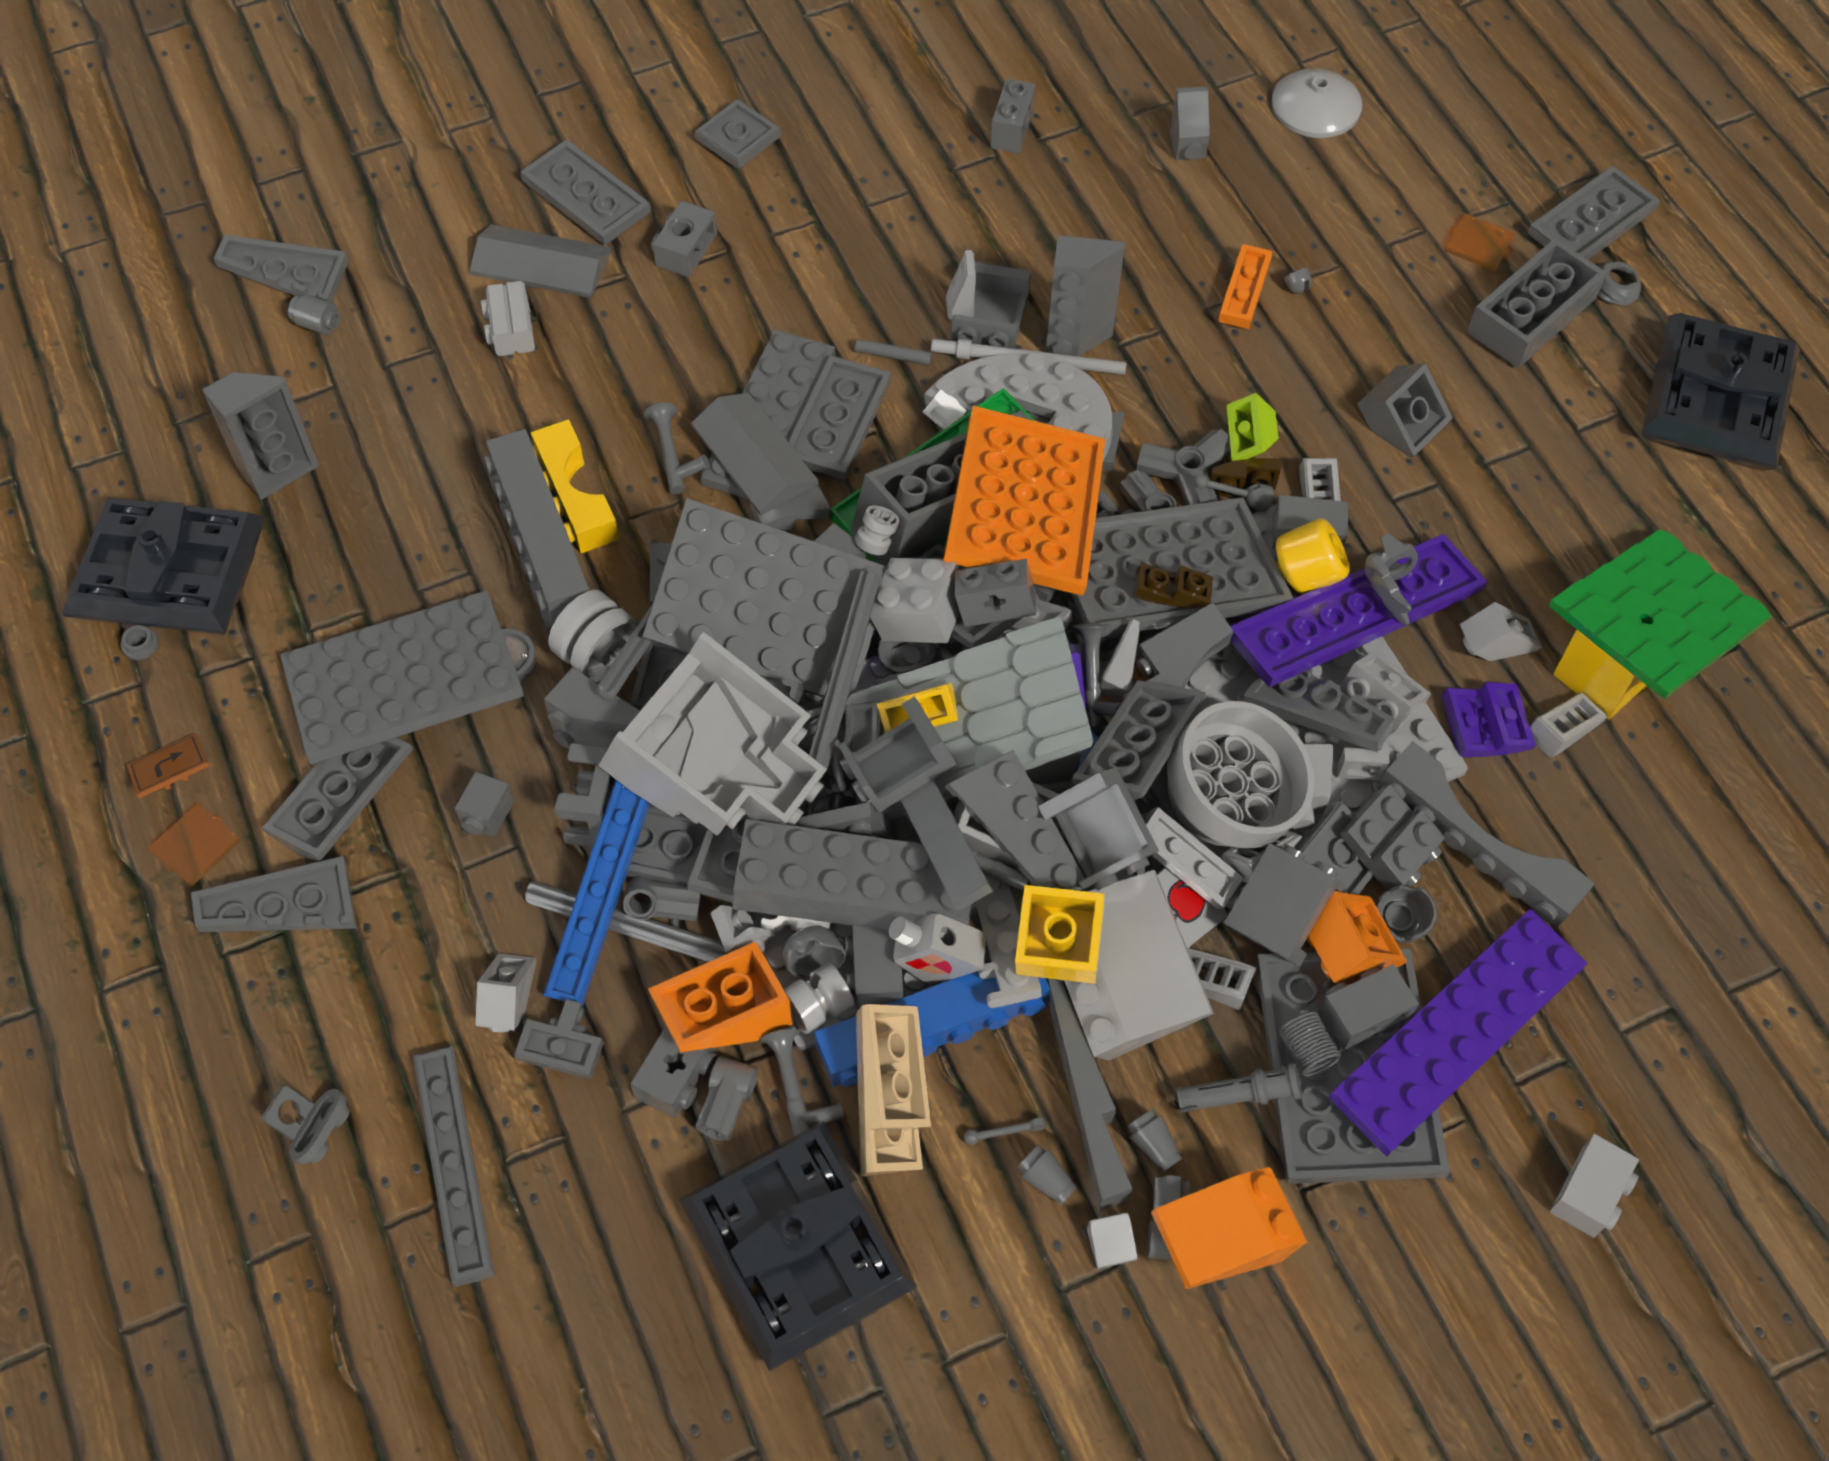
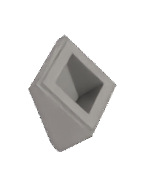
[1087,1213,1138,1269]

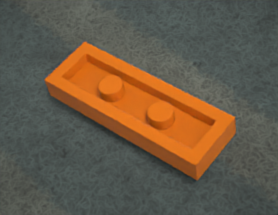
[1218,244,1273,329]

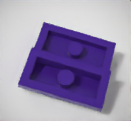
[1441,682,1536,757]

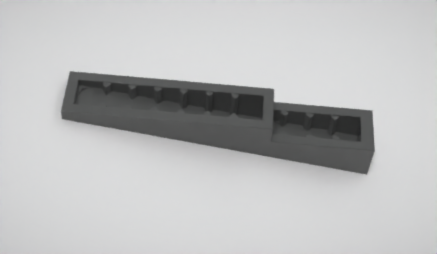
[1046,978,1132,1212]

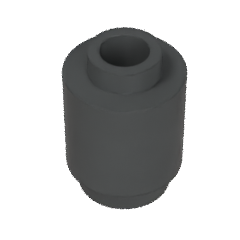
[288,294,340,335]

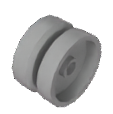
[548,590,639,682]

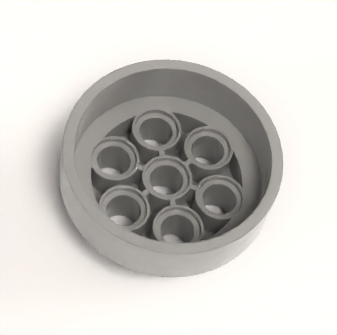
[1167,701,1315,848]

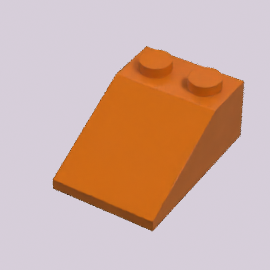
[648,941,793,1053]
[1151,1167,1307,1289]

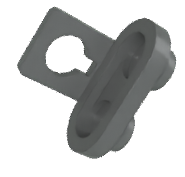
[262,1085,350,1165]

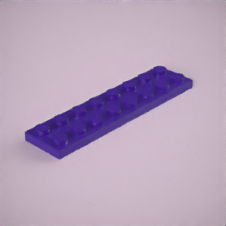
[1230,534,1487,688]
[1328,909,1588,1157]

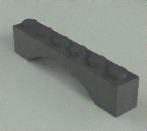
[1377,741,1595,928]

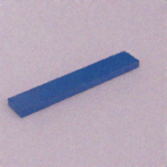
[543,780,650,1008]

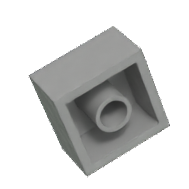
[870,558,960,643]

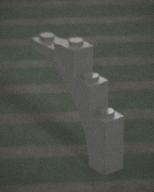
[1121,603,1233,832]

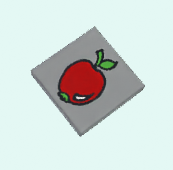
[1157,867,1228,949]

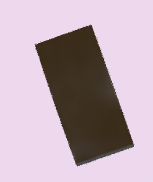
[1210,458,1281,497]
[1133,562,1213,608]

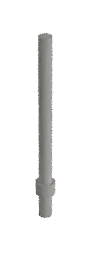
[931,339,1126,375]

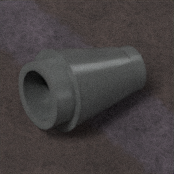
[1127,1109,1182,1173]
[1017,1144,1077,1205]

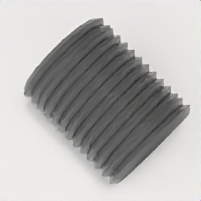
[1279,1011,1341,1077]

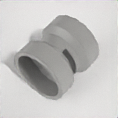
[854,505,900,555]

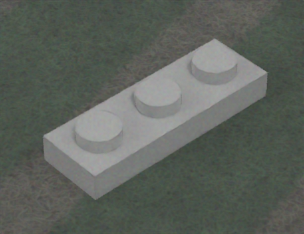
[1144,807,1243,909]

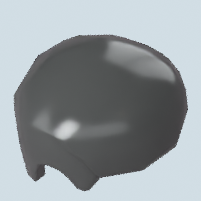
[1376,885,1437,943]
[782,925,846,979]

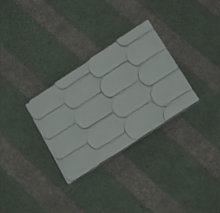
[845,616,1093,821]

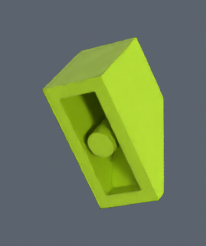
[1226,393,1279,461]

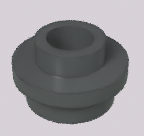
[121,625,159,660]

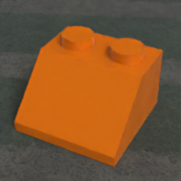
[1306,891,1407,984]

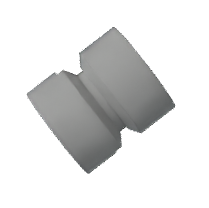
[784,962,854,1034]

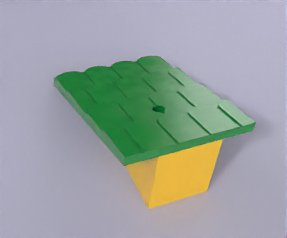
[1549,530,1772,720]

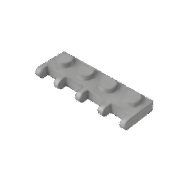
[969,872,1042,1008]

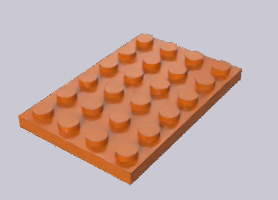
[943,406,1106,596]

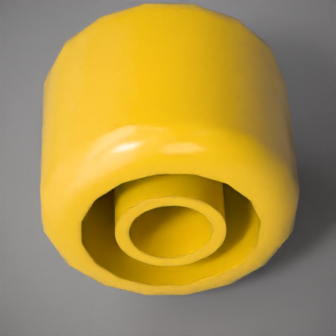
[1276,518,1350,595]

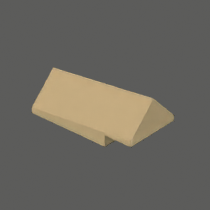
[856,1004,931,1176]

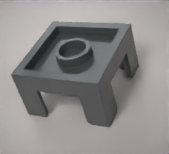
[554,743,616,847]

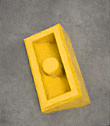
[877,682,958,733]

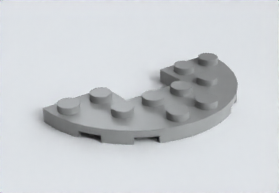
[924,353,1113,460]

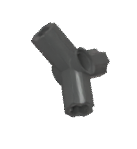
[1136,429,1231,505]

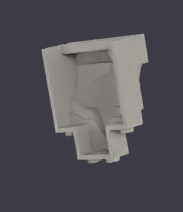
[598,632,827,836]

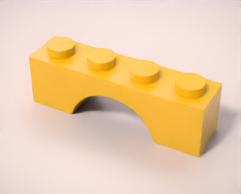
[531,419,620,554]

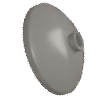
[1271,68,1362,138]

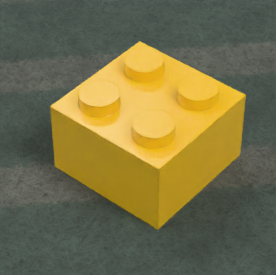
[1015,885,1105,984]

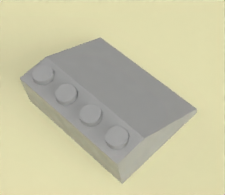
[1064,870,1214,1061]

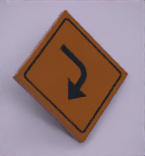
[126,733,210,799]

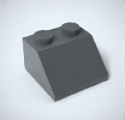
[1357,363,1453,457]

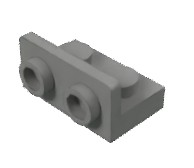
[1341,650,1431,732]

